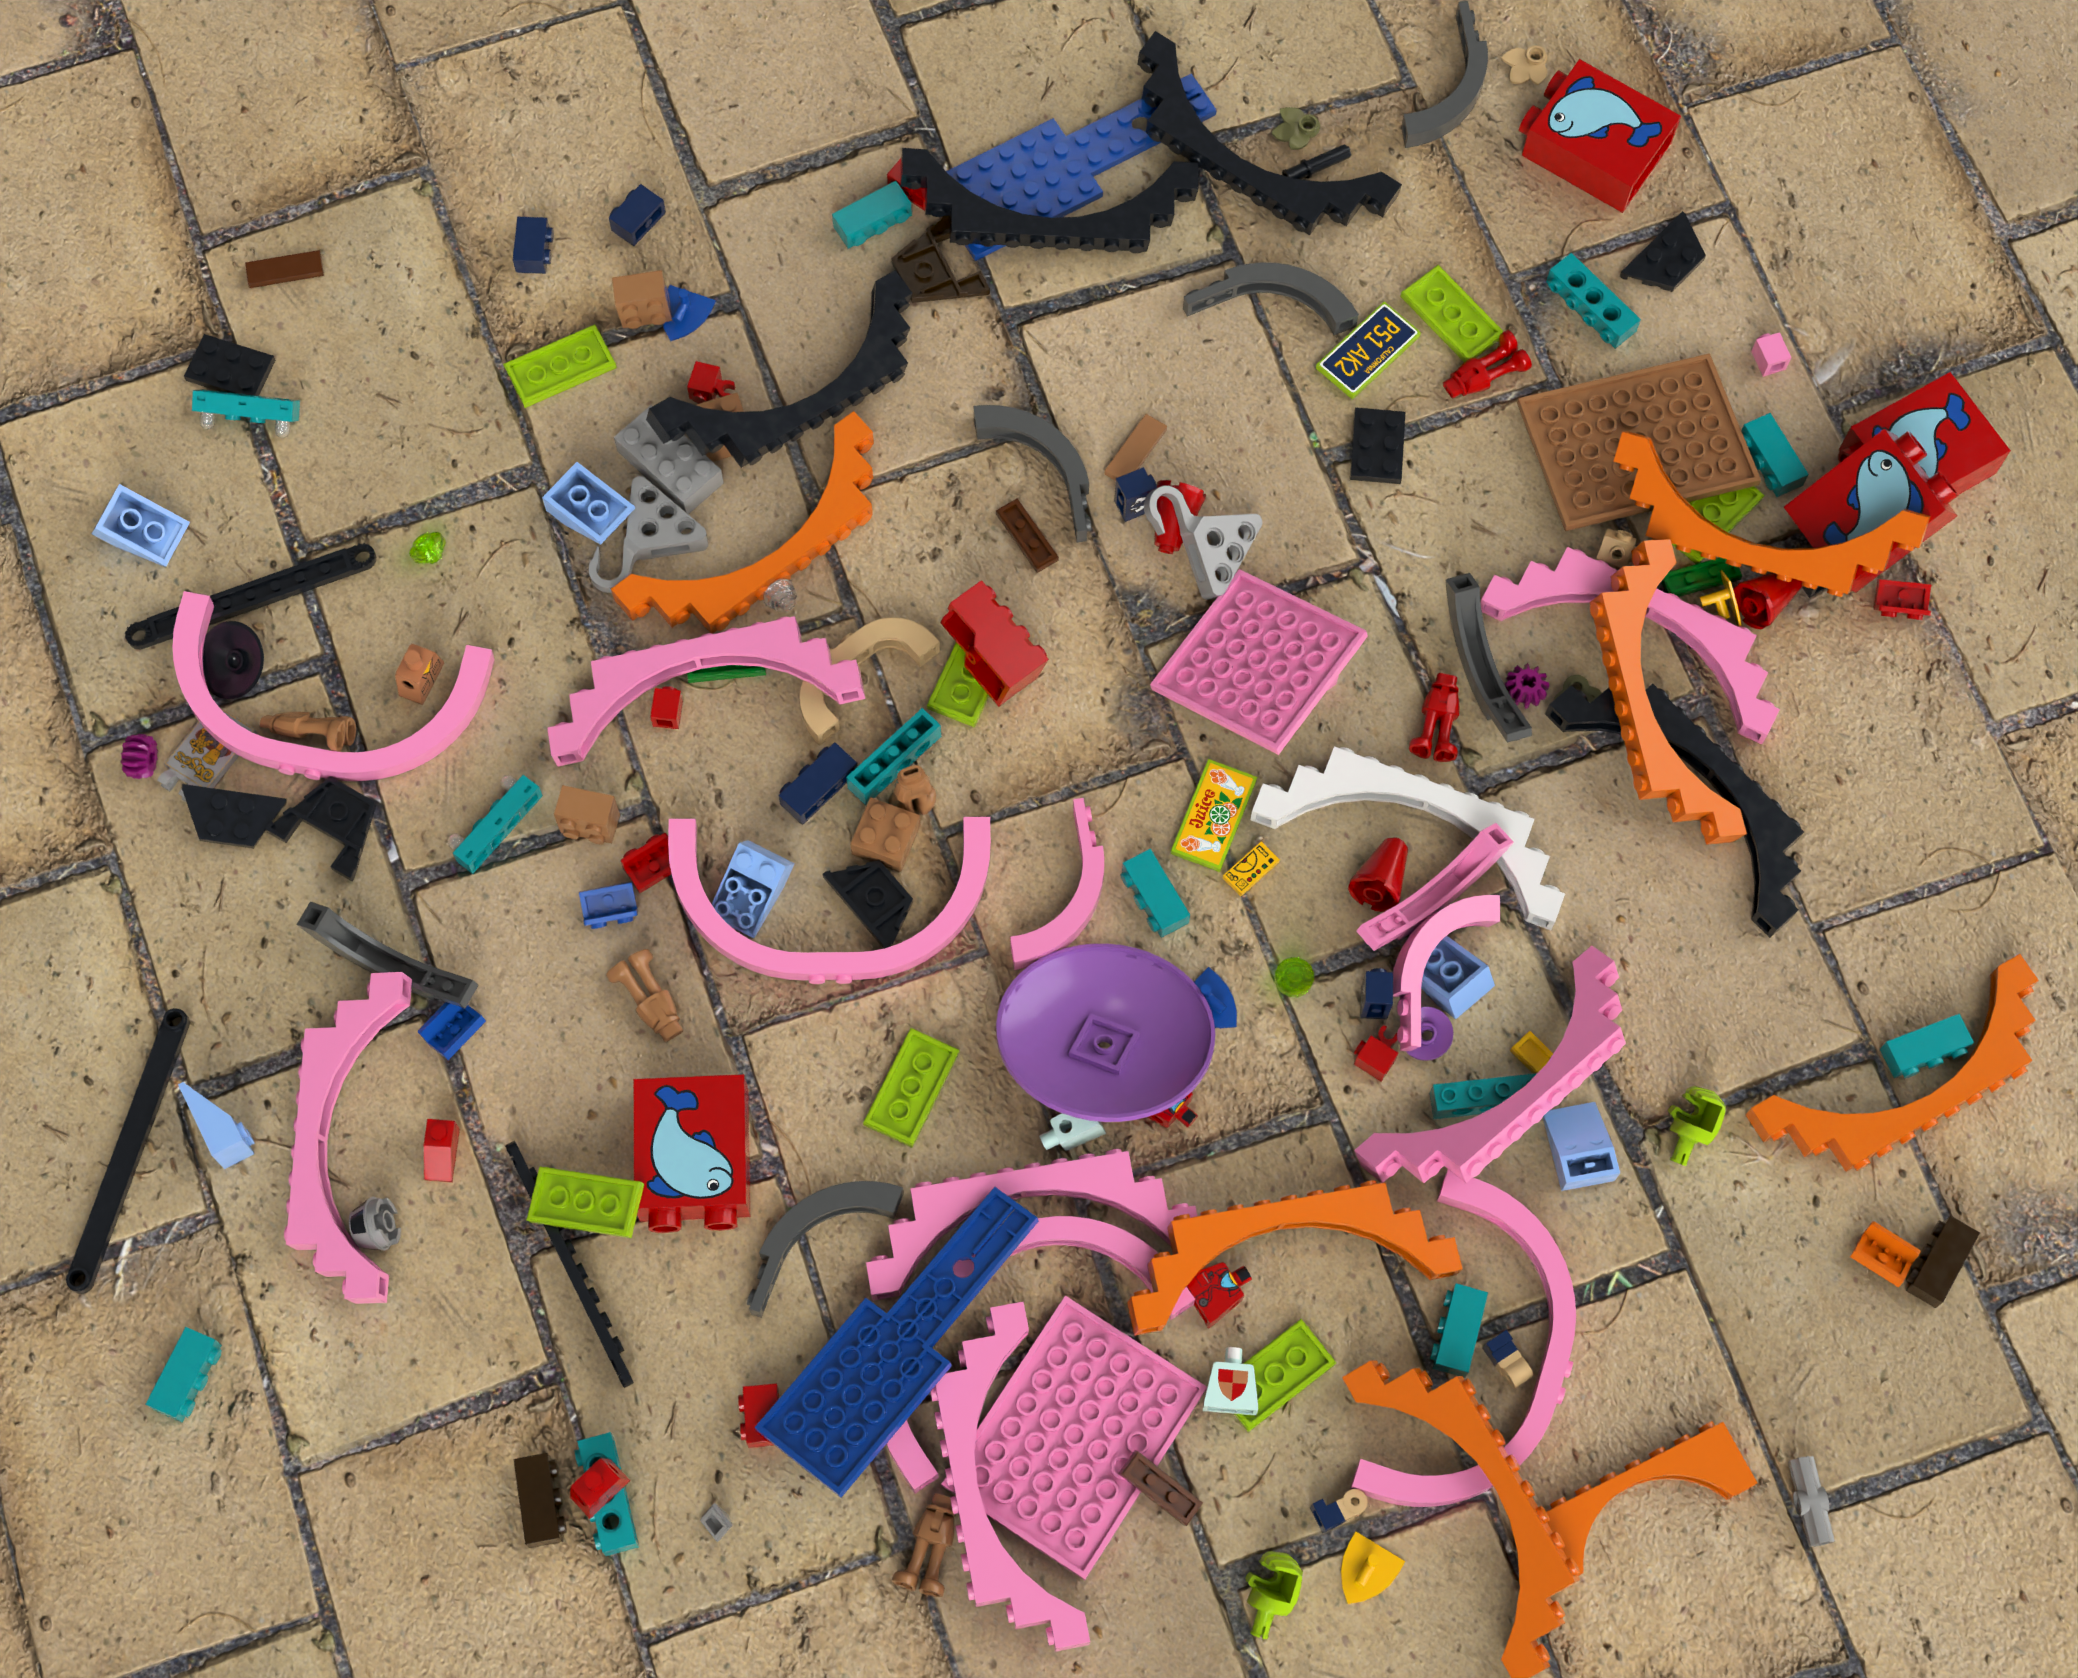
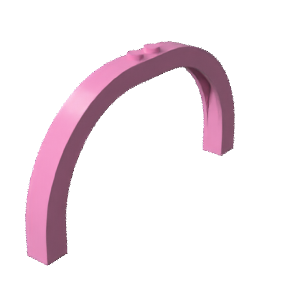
[172,591,495,781]
[668,817,991,984]
[1350,1169,1576,1507]
[886,1216,1195,1494]

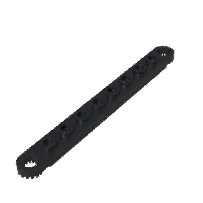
[125,543,377,650]
[505,1140,634,1388]

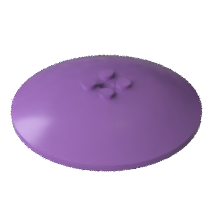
[996,944,1215,1122]

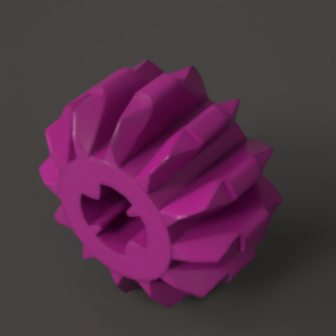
[1504,663,1549,709]
[120,734,158,779]

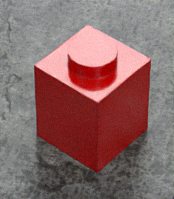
[650,686,683,729]

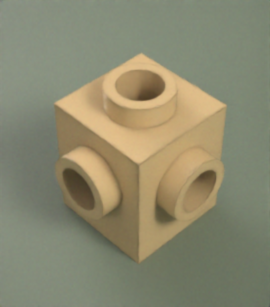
[1596,529,1637,569]

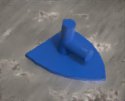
[663,285,716,341]
[1194,967,1237,1029]

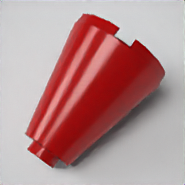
[1154,480,1206,554]
[1733,572,1802,630]
[1348,837,1408,912]

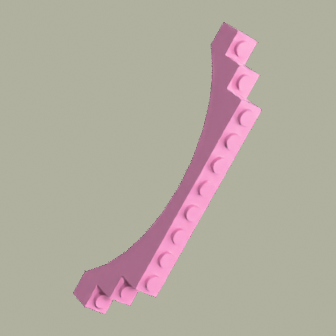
[1481,547,1780,745]
[547,616,865,767]
[1354,946,1626,1183]
[284,972,412,1304]
[866,1149,1197,1301]
[930,1302,1090,1652]

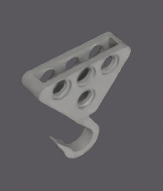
[589,476,708,593]
[1144,486,1262,600]

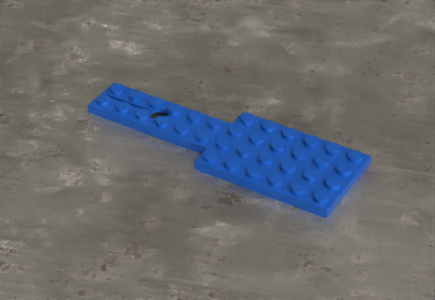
[946,73,1217,261]
[755,1187,1039,1498]

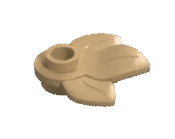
[1502,45,1548,85]

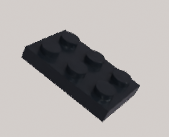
[184,334,276,396]
[1350,407,1406,484]

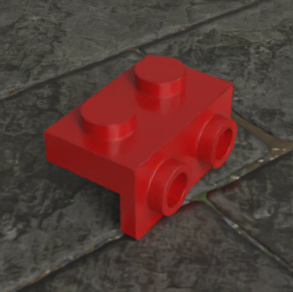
[1874,579,1931,620]
[620,833,672,894]

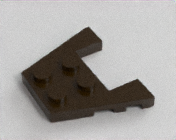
[891,216,990,303]

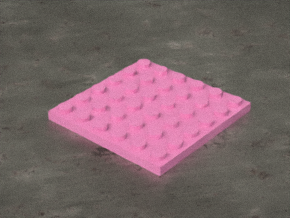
[1150,569,1368,755]

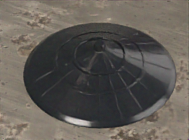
[203,621,264,699]

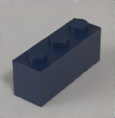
[778,742,858,825]

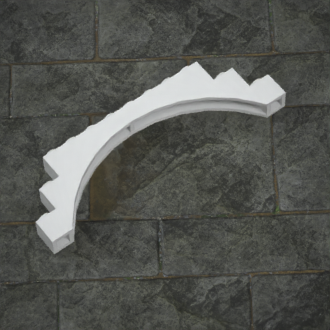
[1250,746,1565,930]

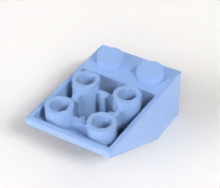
[712,840,795,938]
[1543,1102,1620,1191]

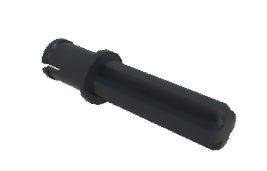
[1282,144,1351,179]

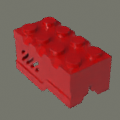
[940,580,1049,707]

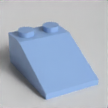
[542,462,635,545]
[91,484,190,567]
[1396,936,1495,1019]
[178,1082,255,1169]

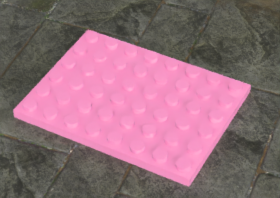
[941,1296,1207,1581]

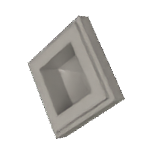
[700,1503,733,1542]

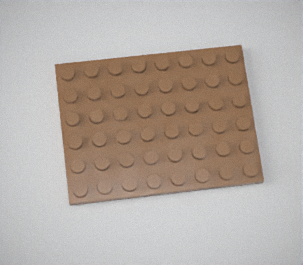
[1517,353,1761,531]

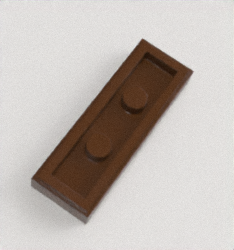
[245,250,324,288]
[996,498,1059,573]
[1118,1451,1203,1526]

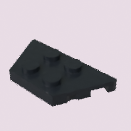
[1620,211,1706,292]
[182,784,286,849]
[822,860,913,948]

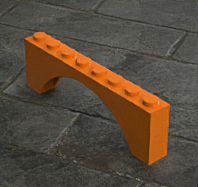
[1547,1421,1757,1577]

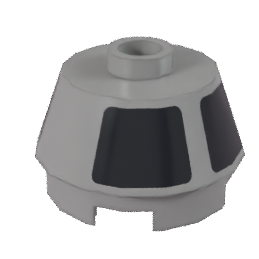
[349,1197,401,1251]

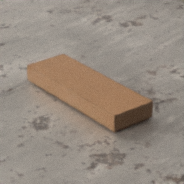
[1105,414,1167,481]

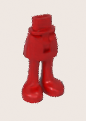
[1442,330,1532,399]
[1409,673,1460,762]

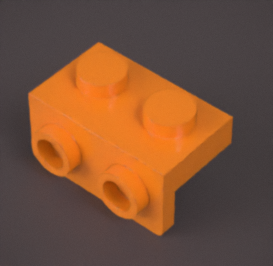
[1850,1221,1921,1288]

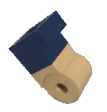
[1482,1330,1533,1389]
[1310,1489,1368,1534]

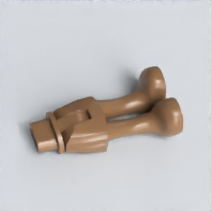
[260,712,356,752]
[888,765,936,815]
[606,949,683,1042]
[892,1494,956,1597]

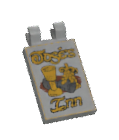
[158,707,257,802]

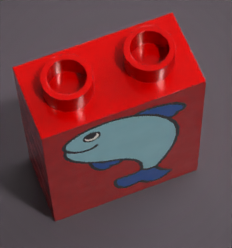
[1519,59,1681,213]
[1838,372,2011,495]
[1784,429,1958,593]
[633,1074,751,1233]

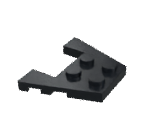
[264,776,376,881]

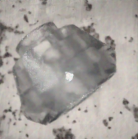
[763,578,797,612]

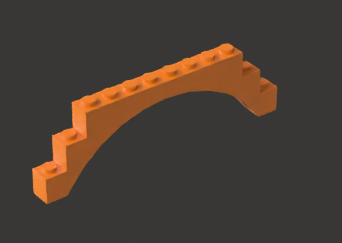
[611,411,874,634]
[1613,431,1930,597]
[1589,539,1747,845]
[1746,954,2039,1172]
[1127,1180,1463,1336]
[1342,1360,1580,1678]

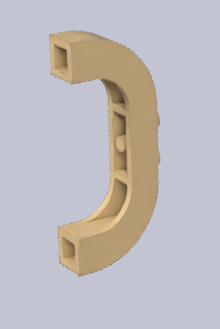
[800,618,940,746]

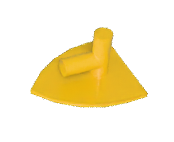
[1699,570,1742,627]
[1341,1531,1405,1604]

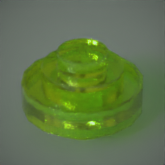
[409,532,446,564]
[1274,957,1314,998]

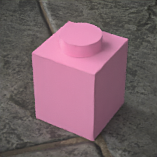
[1751,332,1791,377]

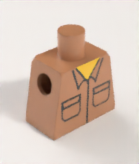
[395,644,444,705]

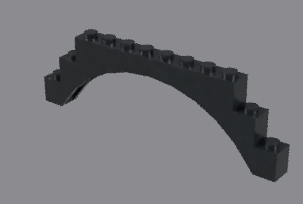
[1137,31,1402,235]
[901,148,1199,253]
[646,270,913,468]
[1545,684,1804,938]

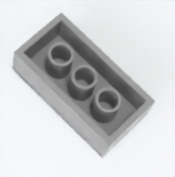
[614,405,724,514]

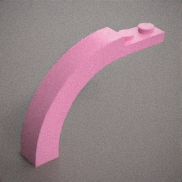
[1010,798,1104,970]
[1356,823,1514,951]
[1393,895,1500,1051]

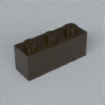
[1906,1215,1980,1308]
[513,1453,567,1548]

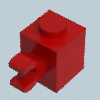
[687,361,736,404]
[1354,1025,1399,1082]

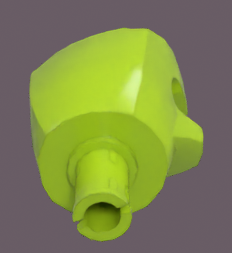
[1667,1086,1726,1166]
[1245,1551,1303,1639]

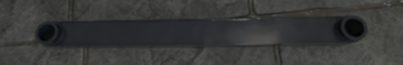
[66,1008,190,1294]

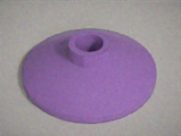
[1406,1007,1454,1061]

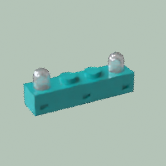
[192,390,300,438]
[447,775,543,874]

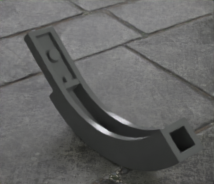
[1401,1,1488,148]
[1183,262,1359,335]
[973,405,1091,543]
[1445,573,1532,743]
[296,902,479,1009]
[747,1181,904,1318]

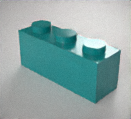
[832,181,912,249]
[1741,413,1809,497]
[1120,848,1190,938]
[1880,1014,1974,1079]
[1430,1283,1488,1378]
[145,1327,222,1423]

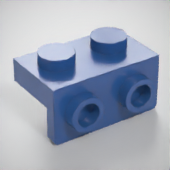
[579,881,638,929]
[418,1002,486,1060]

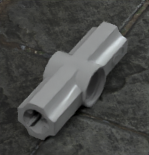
[1788,1456,1835,1547]

